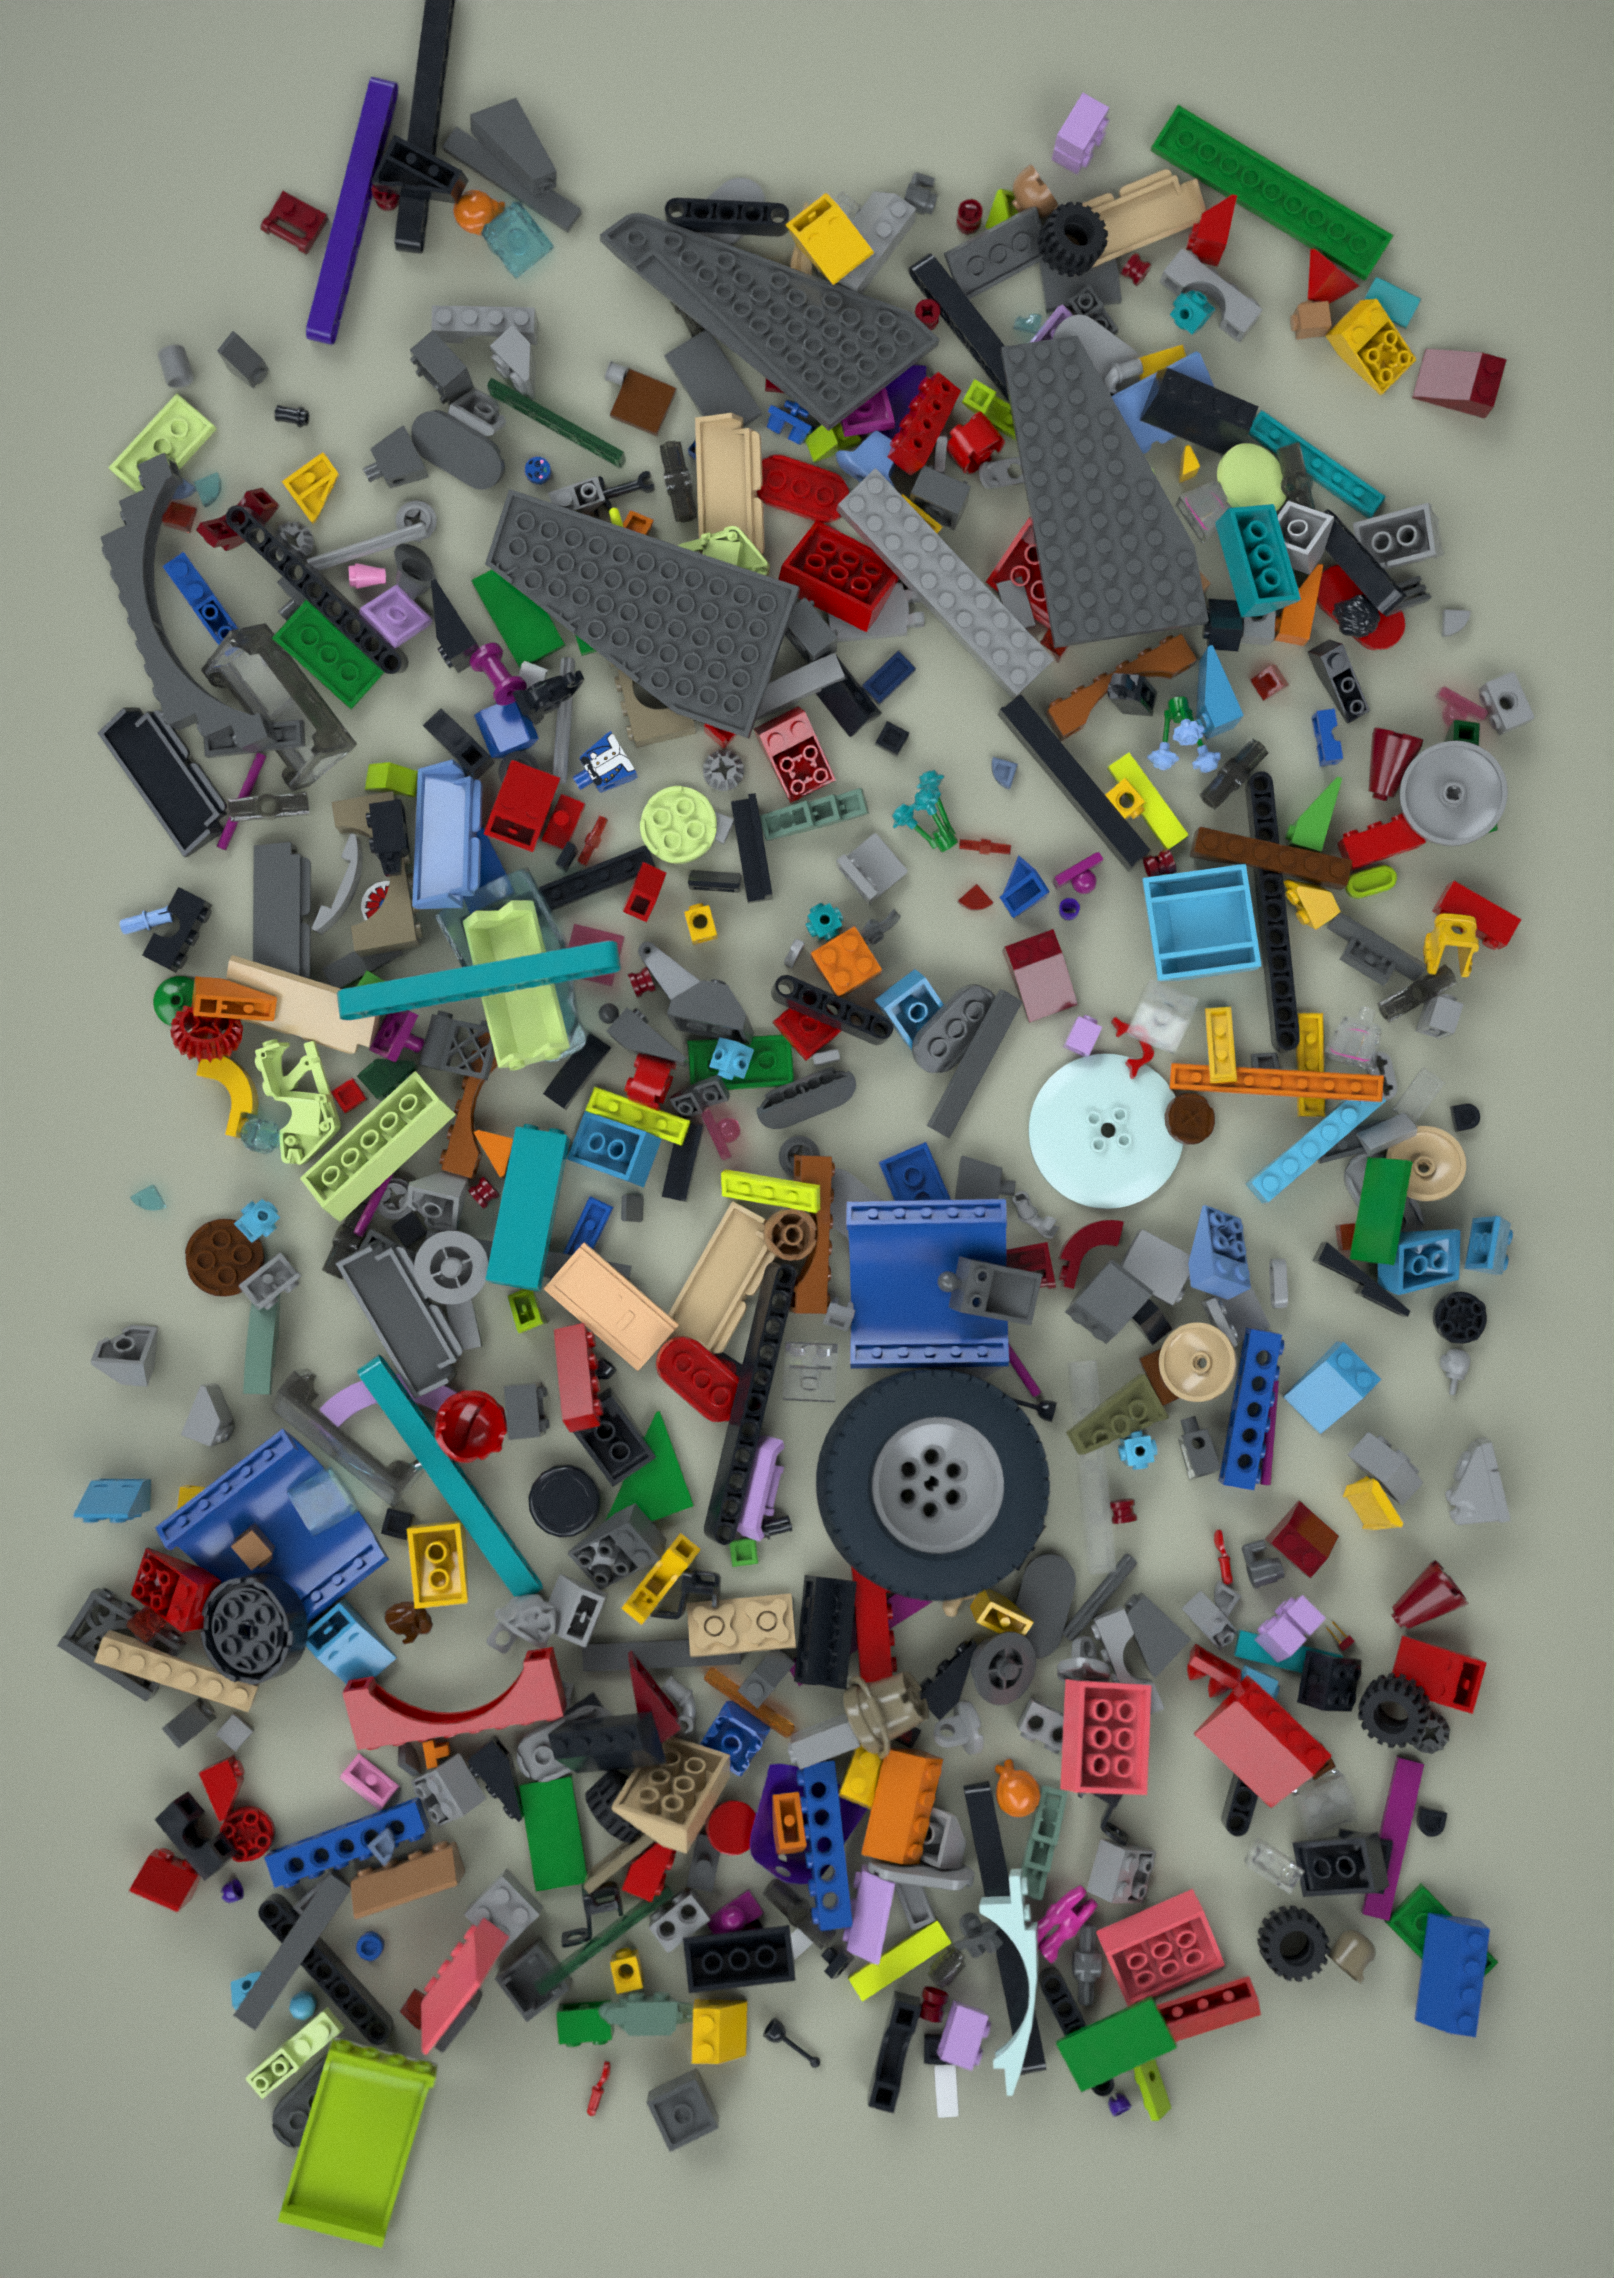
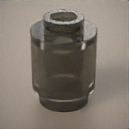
[927,1947,966,1989]

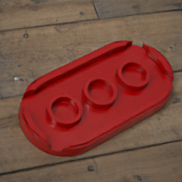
[757,454,850,523]
[1316,565,1405,651]
[656,1337,739,1422]

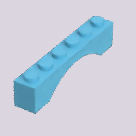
[1246,1096,1386,1204]

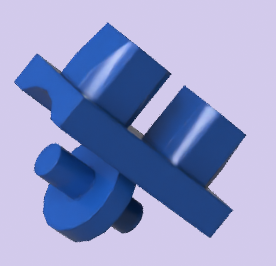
[767,400,815,445]

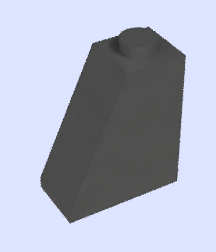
[1125,1592,1191,1678]

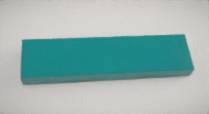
[1233,1629,1343,1673]

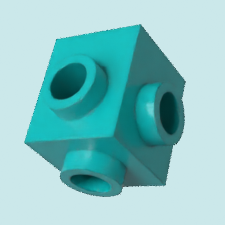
[1170,289,1216,335]
[805,903,844,942]

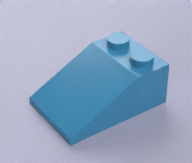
[1195,645,1244,740]
[874,969,944,1051]
[567,1111,662,1187]
[1464,1216,1513,1275]
[1377,1229,1461,1295]
[1283,1341,1382,1434]

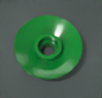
[153,976,194,1026]

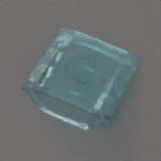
[481,202,554,278]
[286,1467,358,1536]

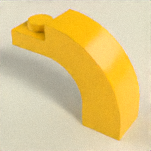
[196,1056,259,1138]
[621,1533,701,1625]

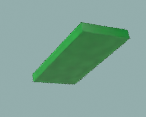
[471,569,565,669]
[272,600,385,710]
[688,1034,794,1090]
[1349,1157,1413,1266]
[519,1775,587,1892]
[1384,1883,1499,1977]
[1056,1996,1177,2093]

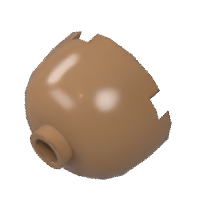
[1012,164,1058,219]
[763,1208,817,1261]

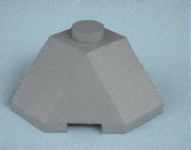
[448,388,506,437]
[407,1171,468,1232]
[91,1325,158,1387]
[920,1807,966,1869]

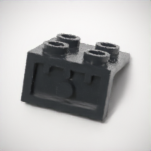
[1297,1650,1361,1712]

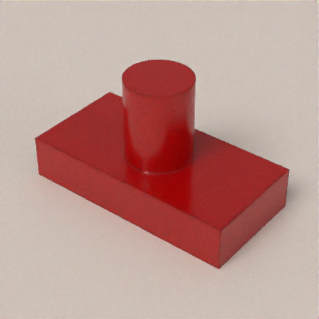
[541,794,586,850]

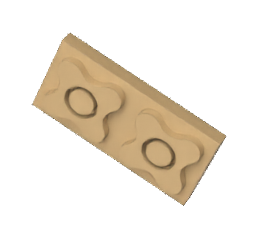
[687,1593,796,1657]

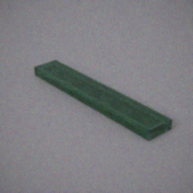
[487,378,626,468]
[533,1883,674,1995]

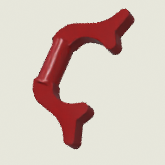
[1111,1017,1154,1079]

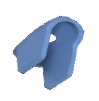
[836,431,896,488]

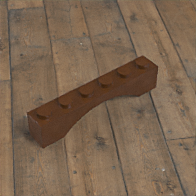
[1189,827,1353,890]

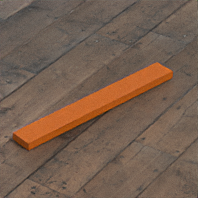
[1169,1063,1384,1103]

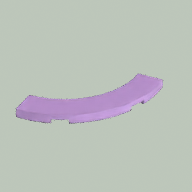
[319,1374,458,1427]

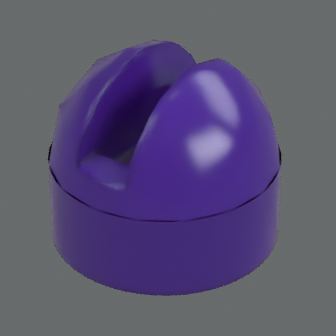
[1059,898,1080,921]
[221,1879,244,1903]
[1108,2093,1132,2117]

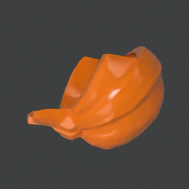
[453,190,508,236]
[995,1759,1040,1817]

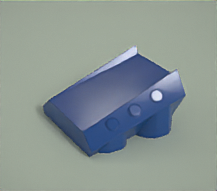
[474,701,539,758]
[699,1700,771,1777]

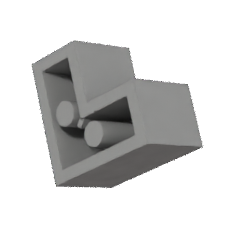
[1348,1432,1423,1506]

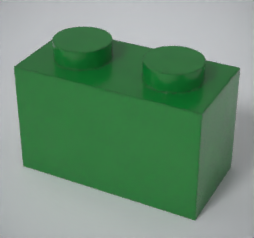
[556,2000,614,2047]

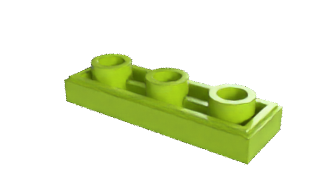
[1133,2059,1172,2121]

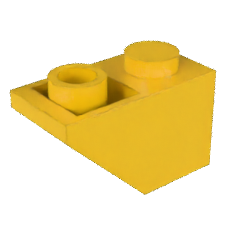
[1284,879,1340,930]

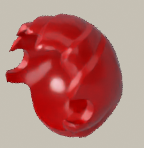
[435,1390,508,1463]

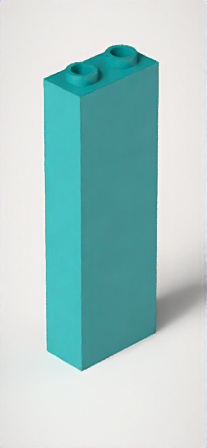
[485,1124,570,1292]

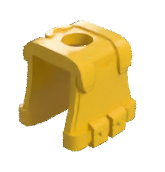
[1423,914,1479,977]

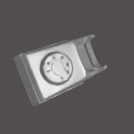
[1353,503,1444,570]
[1445,1437,1511,1525]

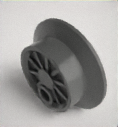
[970,1632,1036,1705]

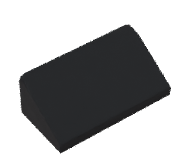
[688,870,741,893]

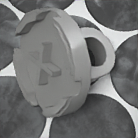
[1057,1636,1110,1683]
[933,1701,984,1755]

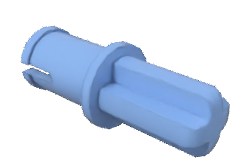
[119,906,174,934]

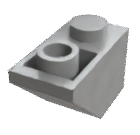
[548,476,606,515]
[1181,1590,1239,1650]

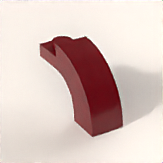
[196,488,280,551]
[1058,1220,1124,1289]

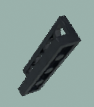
[731,793,773,904]

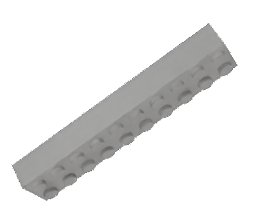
[836,468,1054,699]

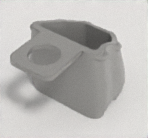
[487,1594,556,1654]

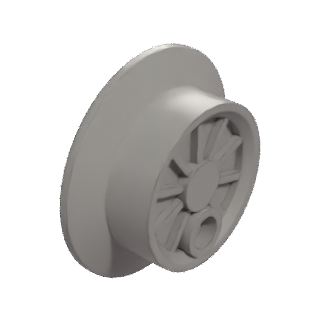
[414,1231,488,1305]

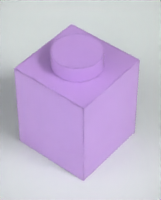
[1063,1015,1102,1057]

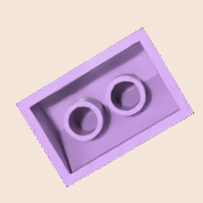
[842,1864,895,1965]

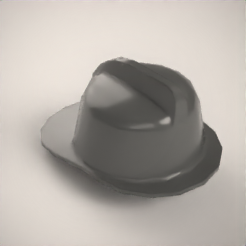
[394,544,438,600]

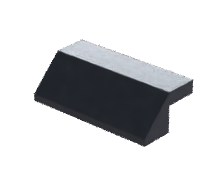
[794,1575,857,1689]

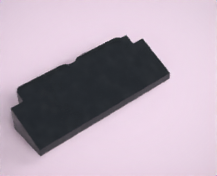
[98,707,227,857]

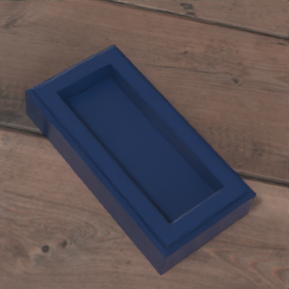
[862,650,916,706]

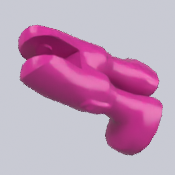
[1027,1885,1098,1964]

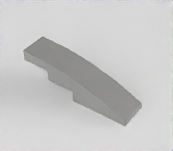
[756,653,845,720]

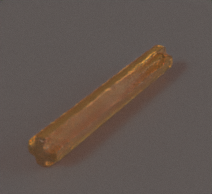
[704,1667,795,1738]

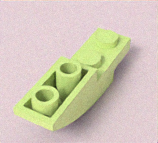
[245,2007,345,2099]

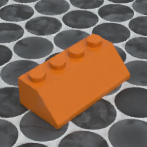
[861,1748,943,1864]

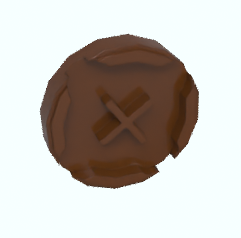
[1164,1093,1215,1145]

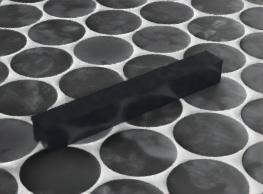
[998,694,1151,872]

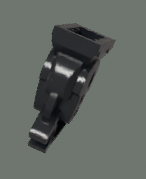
[512,670,585,725]

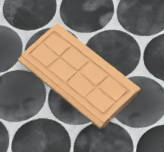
[544,1242,679,1371]

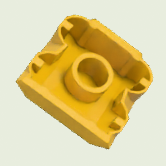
[1343,1476,1404,1530]

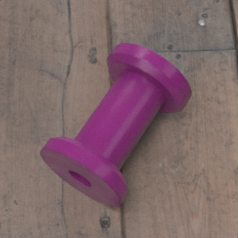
[469,642,527,706]

